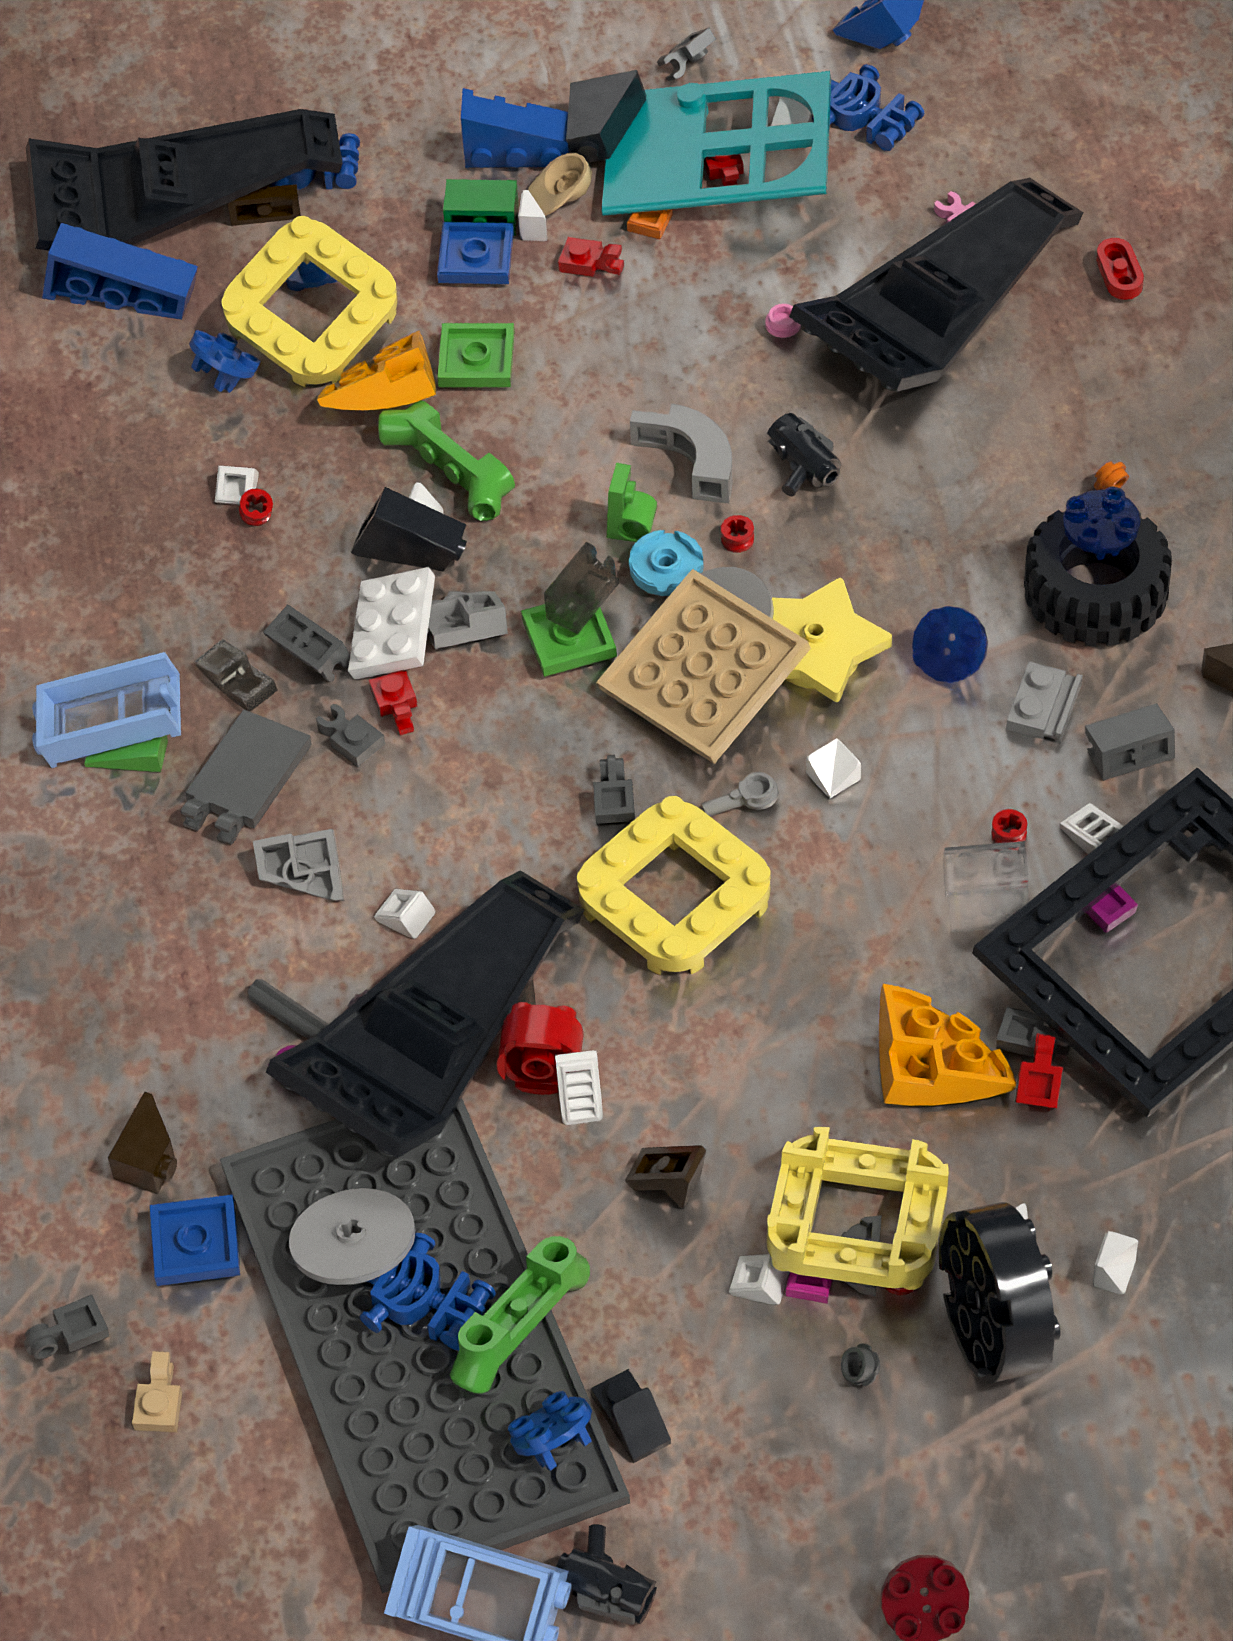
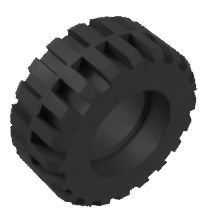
[1024,501,1172,647]

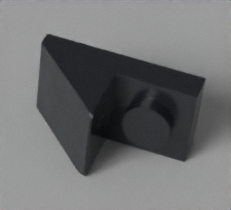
[591,1369,671,1463]

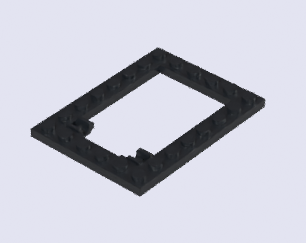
[972,767,1233,1118]

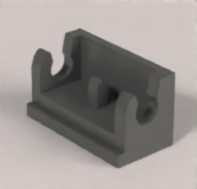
[263,604,350,682]
[1085,703,1175,781]

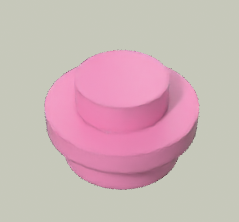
[765,304,800,338]

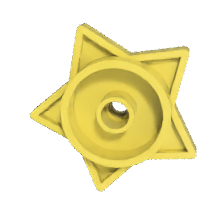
[772,578,892,702]

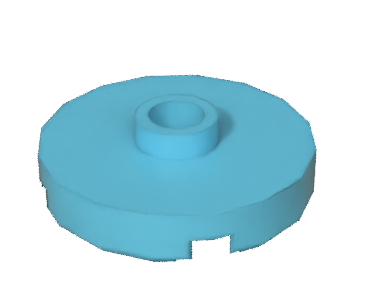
[629,530,704,596]

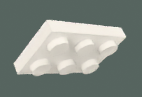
[348,567,435,680]

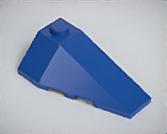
[833,0,924,49]

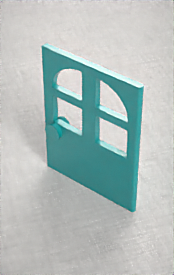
[602,71,831,216]

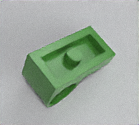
[606,463,657,542]

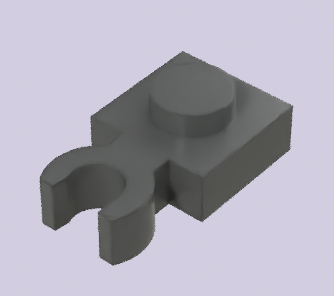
[316,704,385,767]

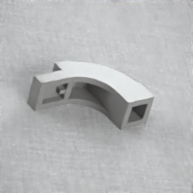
[630,404,733,504]

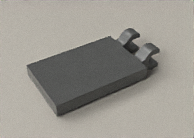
[181,709,312,845]

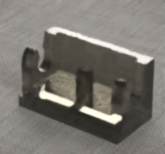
[544,542,619,634]

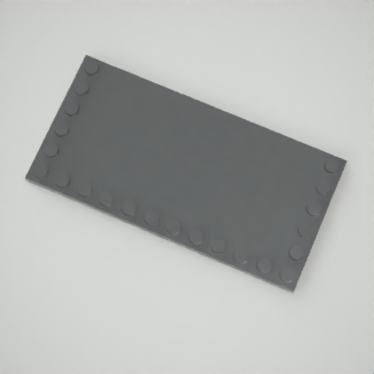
[220,1098,630,1594]

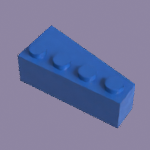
[42,223,198,320]

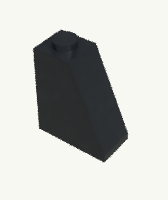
[566,70,647,163]
[351,487,467,572]

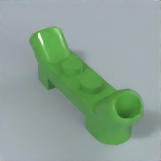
[378,400,515,521]
[450,1236,590,1394]

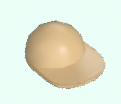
[528,153,592,216]

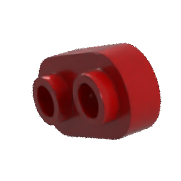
[1096,238,1144,300]

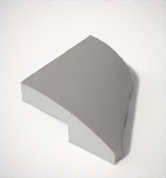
[427,591,508,649]
[253,829,344,902]

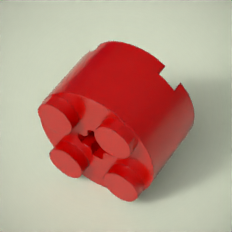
[497,1002,584,1095]

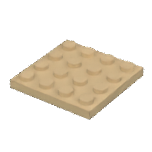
[596,569,811,764]

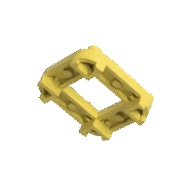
[222,216,398,387]
[577,796,771,975]
[767,1127,949,1290]

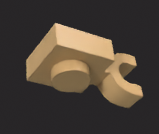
[132,1351,182,1432]

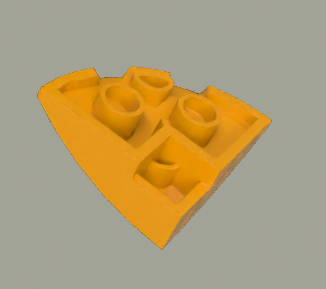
[317,330,436,410]
[879,984,1017,1106]

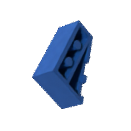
[461,88,570,168]

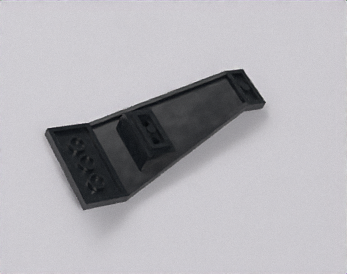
[26,109,343,251]
[789,178,1084,392]
[266,870,585,1158]

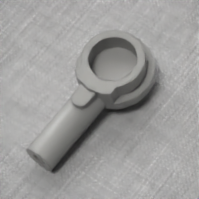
[701,772,779,817]

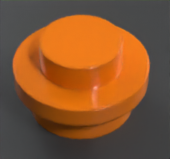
[1094,461,1129,496]

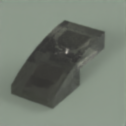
[195,639,278,712]

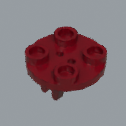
[880,1555,970,1641]

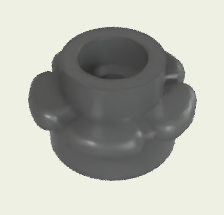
[841,1343,880,1386]

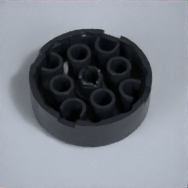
[939,1202,1061,1383]

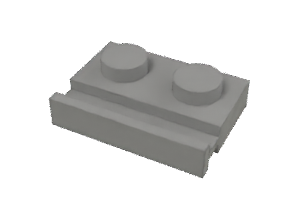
[1006,662,1083,743]

